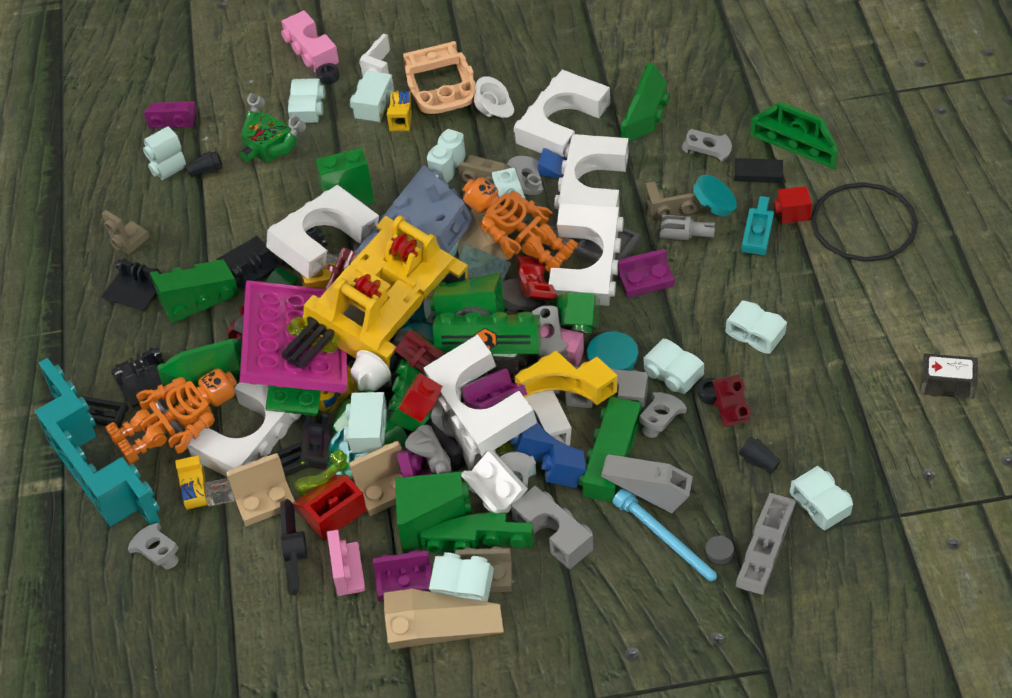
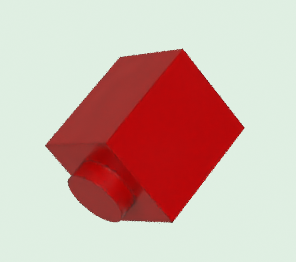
[773,186,812,224]
[398,372,443,423]

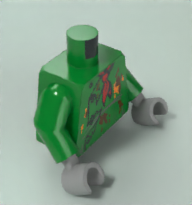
[239,93,306,163]

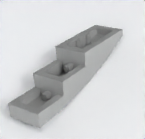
[736,493,796,595]

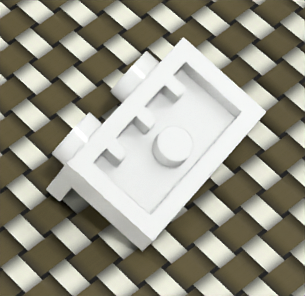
[461,451,528,513]

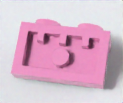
[327,530,365,596]

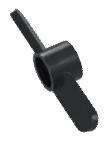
[280,499,308,595]

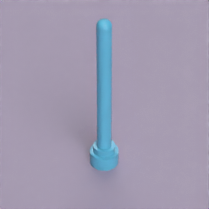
[613,488,717,581]

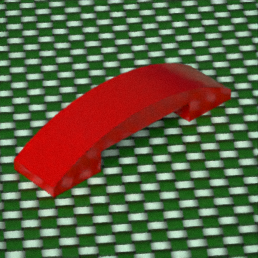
[516,255,557,301]

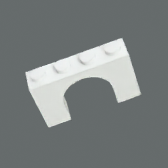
[514,70,610,159]
[554,134,629,211]
[266,185,379,279]
[549,203,624,306]
[424,335,537,457]
[188,382,301,477]
[449,390,572,470]

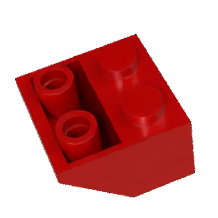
[293,474,367,541]

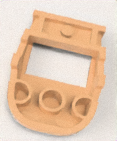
[403,41,476,114]

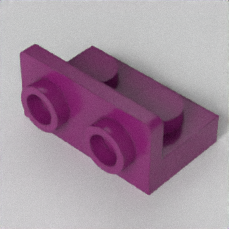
[144,101,196,129]
[618,249,675,298]
[397,447,433,477]

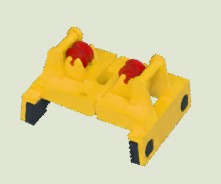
[303,215,469,372]

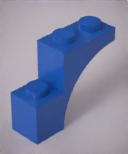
[509,402,586,488]

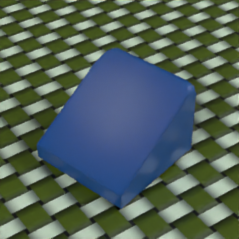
[538,148,567,178]

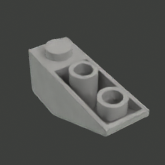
[601,455,693,513]

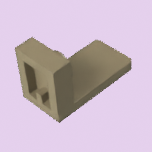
[646,182,700,220]
[102,210,150,254]

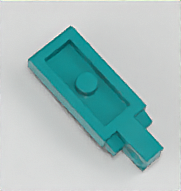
[741,196,774,256]

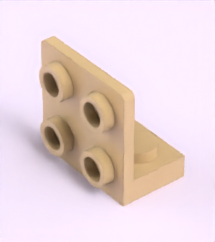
[349,441,402,516]
[226,453,295,527]

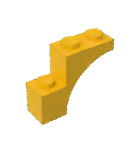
[515,351,618,405]

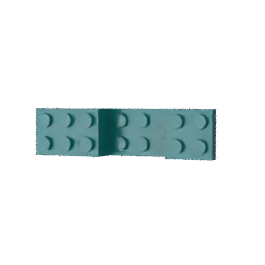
[34,358,160,527]

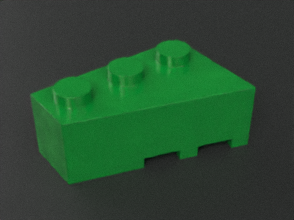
[150,259,239,324]
[549,292,600,334]

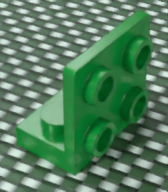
[266,385,321,416]

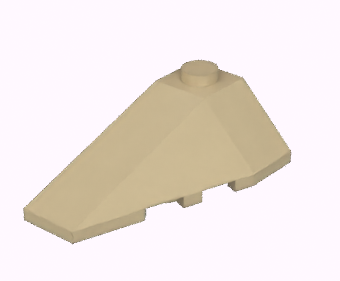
[458,193,510,269]
[384,589,504,650]

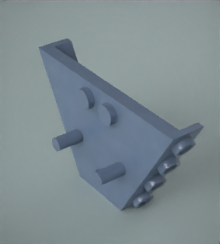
[355,165,473,254]

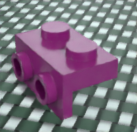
[461,368,527,409]
[373,550,432,602]

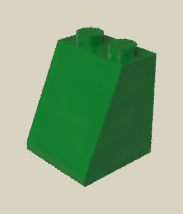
[316,148,375,205]
[430,273,506,323]
[395,472,471,554]

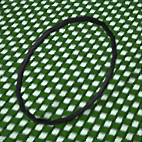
[811,182,918,262]

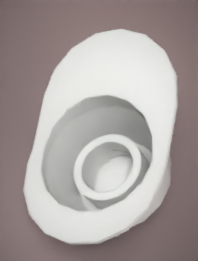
[474,76,514,118]
[350,350,392,391]

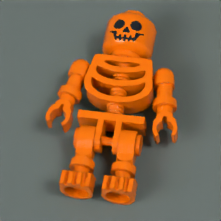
[463,177,578,273]
[105,368,237,465]

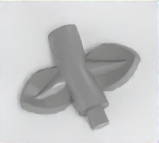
[405,425,451,474]

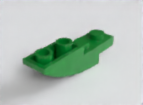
[420,513,534,554]

